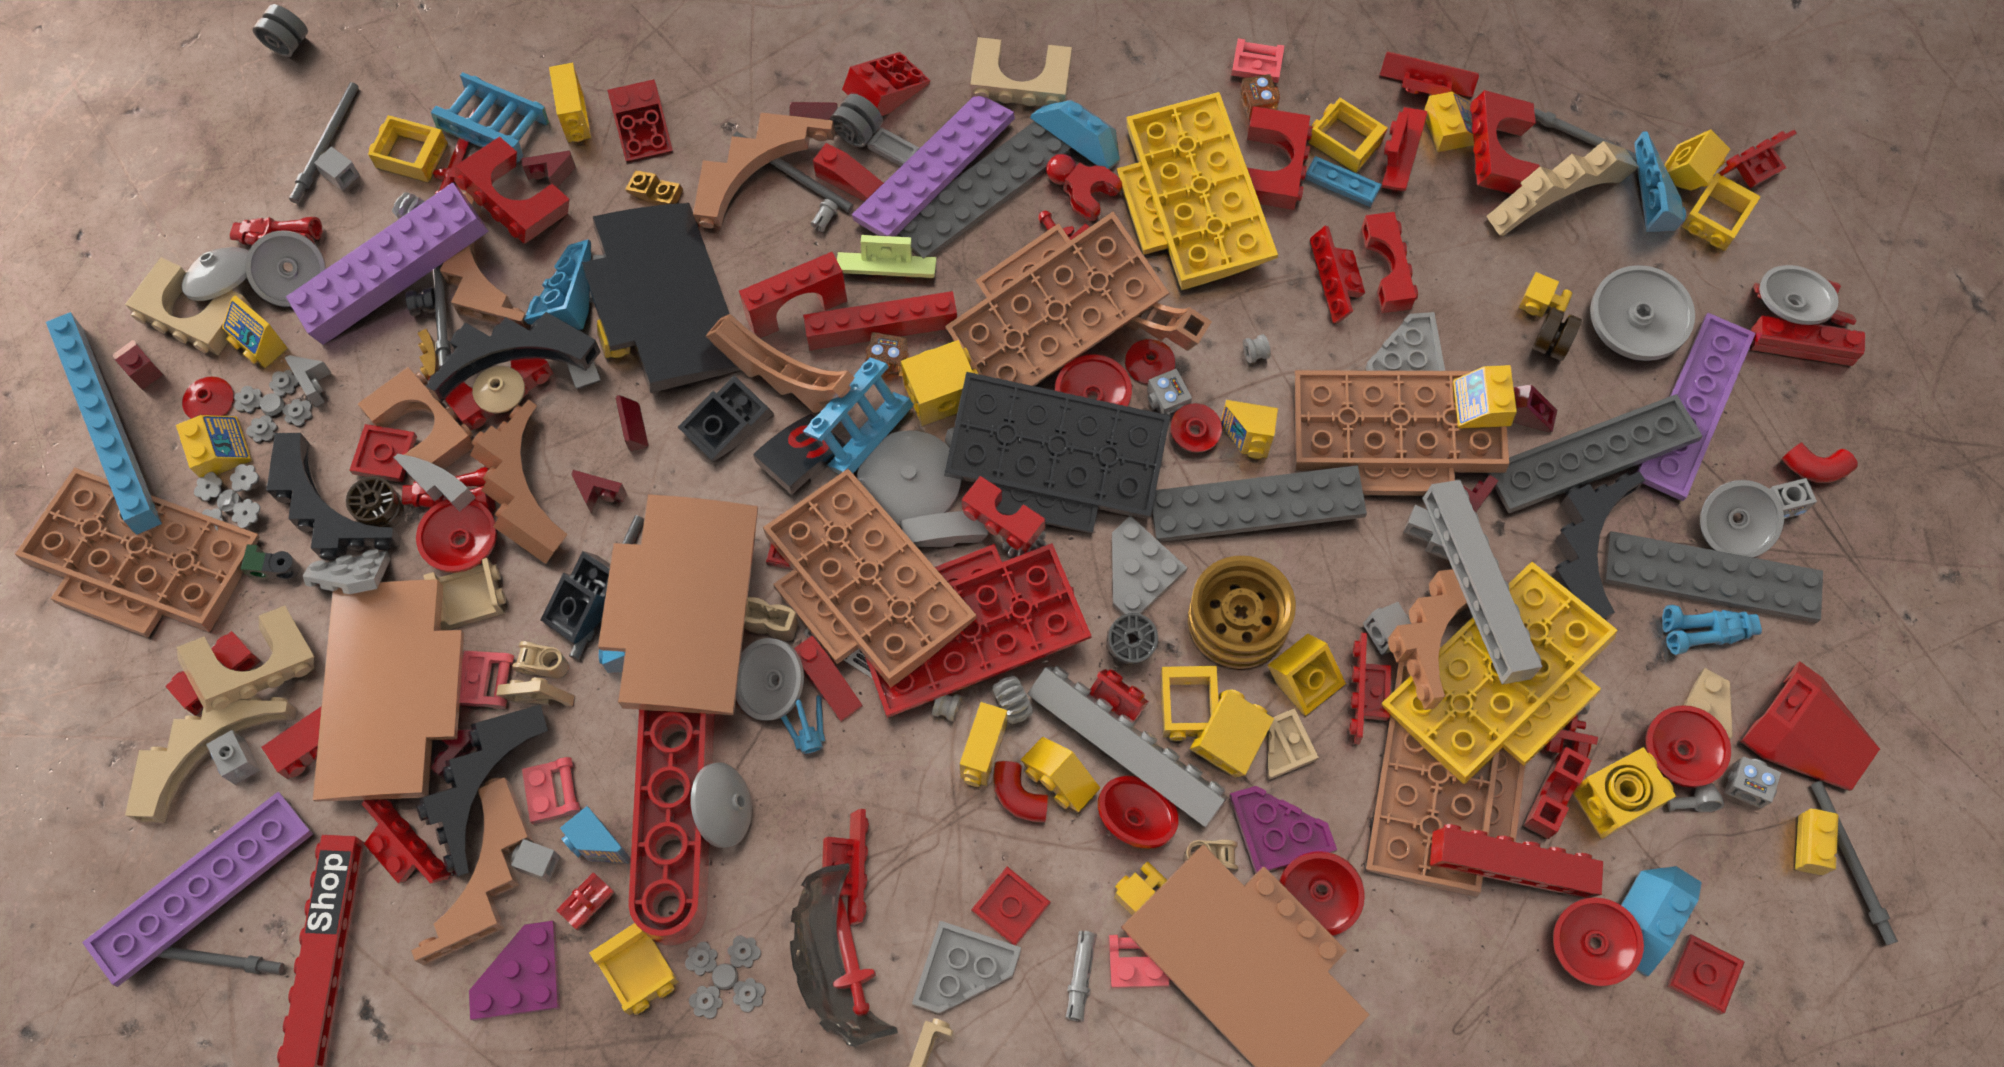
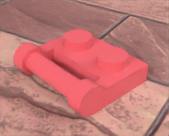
[1231,38,1284,83]
[459,651,514,709]
[522,757,580,824]
[1109,935,1169,989]

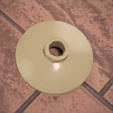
[473,366,525,413]

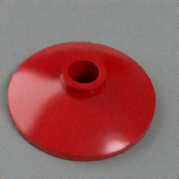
[1125,339,1175,385]
[182,377,234,419]
[1170,403,1222,452]

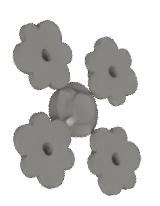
[234,370,312,443]
[194,464,261,531]
[685,935,765,1019]

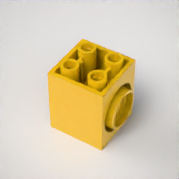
[901,340,978,426]
[1573,747,1676,839]

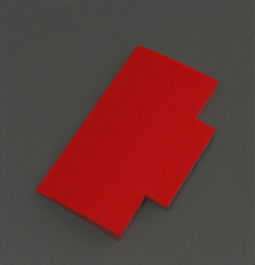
[865,543,1092,718]

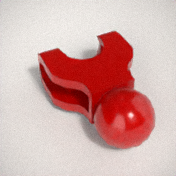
[1046,154,1122,221]

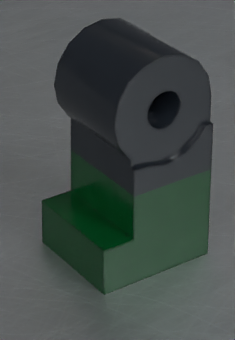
[241,544,299,580]

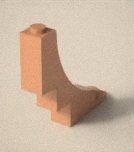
[693,113,835,228]
[440,192,531,330]
[411,777,534,965]

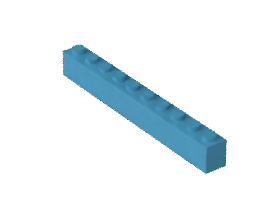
[46,312,162,535]

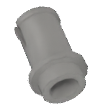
[810,199,838,232]

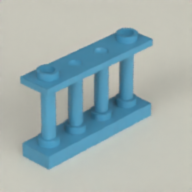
[431,72,549,163]
[803,357,914,474]

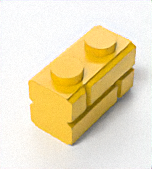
[1795,809,1838,875]

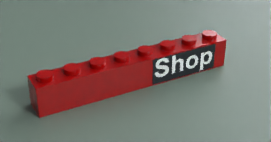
[277,835,364,1067]

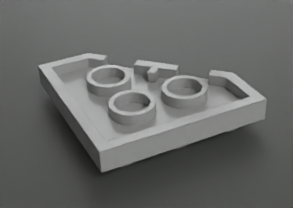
[1366,312,1445,371]
[1112,516,1187,615]
[303,549,390,594]
[912,921,1021,1015]

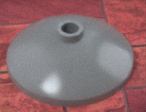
[245,231,326,306]
[182,247,249,301]
[1759,265,1839,325]
[1700,480,1784,557]
[736,638,804,720]
[691,762,752,848]

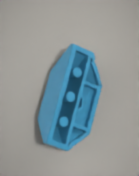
[1030,100,1120,170]
[1621,866,1702,977]

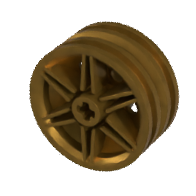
[1188,556,1296,669]

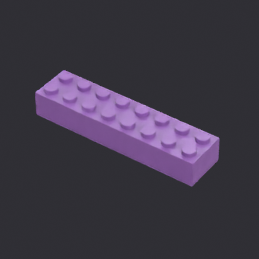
[286,183,489,345]

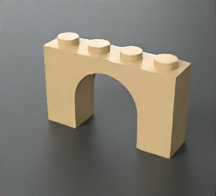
[970,37,1072,106]
[125,257,253,355]
[177,606,314,713]

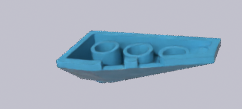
[1634,132,1686,232]

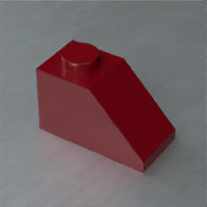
[112,340,164,390]
[1513,384,1557,433]

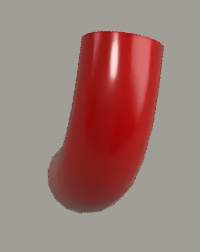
[1781,442,1858,483]
[993,761,1048,823]

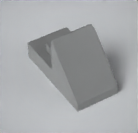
[285,355,331,407]

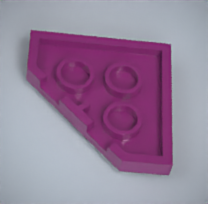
[1229,786,1337,874]
[469,921,560,1021]

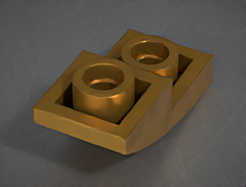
[625,170,683,205]
[417,329,439,381]

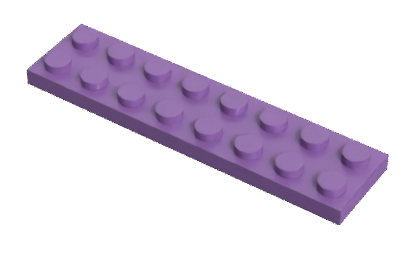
[852,96,1015,237]
[1637,313,1755,501]
[82,791,313,987]

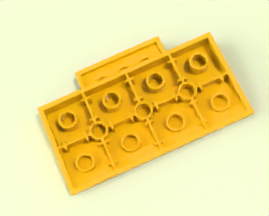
[1117,92,1278,290]
[1382,562,1618,784]

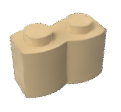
[744,597,799,641]

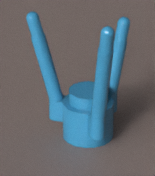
[781,695,826,754]

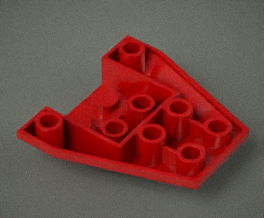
[1741,661,1880,791]

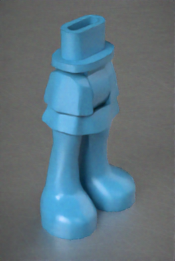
[1662,605,1762,655]

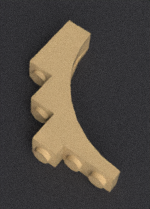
[1486,141,1639,236]
[125,697,297,823]

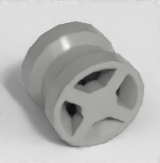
[1243,334,1271,363]
[932,694,961,722]

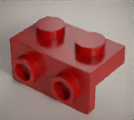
[1090,669,1149,722]

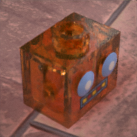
[1240,74,1280,120]
[865,332,909,376]

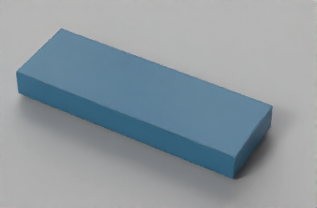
[1305,156,1382,207]

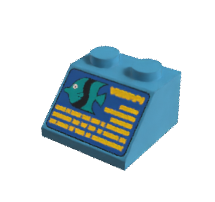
[560,806,631,864]

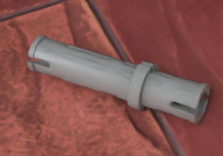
[1065,931,1097,1022]

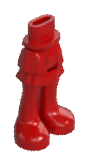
[230,217,323,245]
[402,466,495,513]

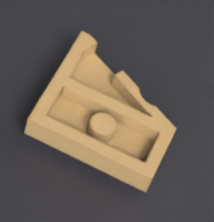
[1684,668,1732,739]
[496,678,575,706]
[1267,708,1319,780]

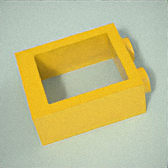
[549,63,591,142]
[1309,98,1388,173]
[368,115,448,182]
[1681,173,1761,251]
[1160,666,1219,741]

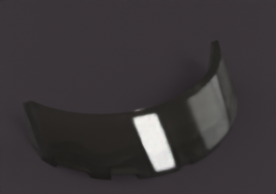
[790,863,898,1047]

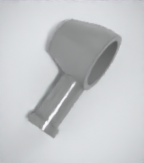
[1667,783,1724,812]

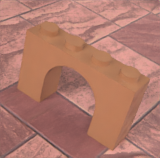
[358,367,474,470]

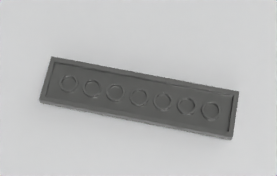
[897,121,1071,259]
[1487,394,1702,513]
[1152,465,1367,542]
[1603,531,1823,623]

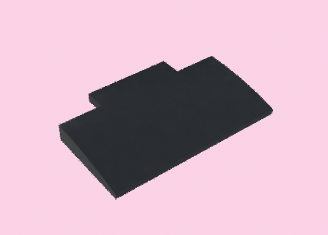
[582,203,741,393]
[944,372,1170,534]

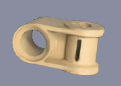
[512,641,569,678]
[1183,840,1238,873]

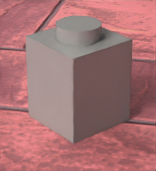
[314,146,360,191]
[511,839,560,882]

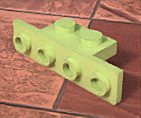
[837,235,936,278]

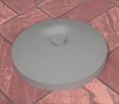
[1590,265,1695,361]
[857,430,961,528]

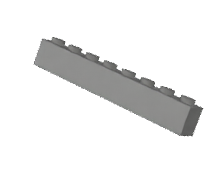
[1423,480,1542,685]
[1027,666,1228,827]

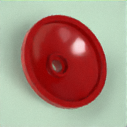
[1055,354,1132,406]
[416,499,497,573]
[1646,705,1731,787]
[1098,776,1179,848]
[1279,851,1365,936]
[1553,897,1644,986]

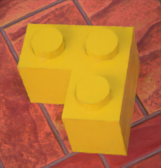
[1021,736,1100,812]

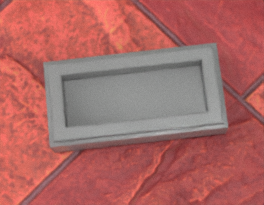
[867,127,920,166]

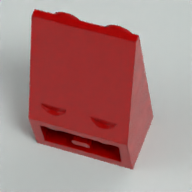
[842,52,931,116]
[607,79,673,162]

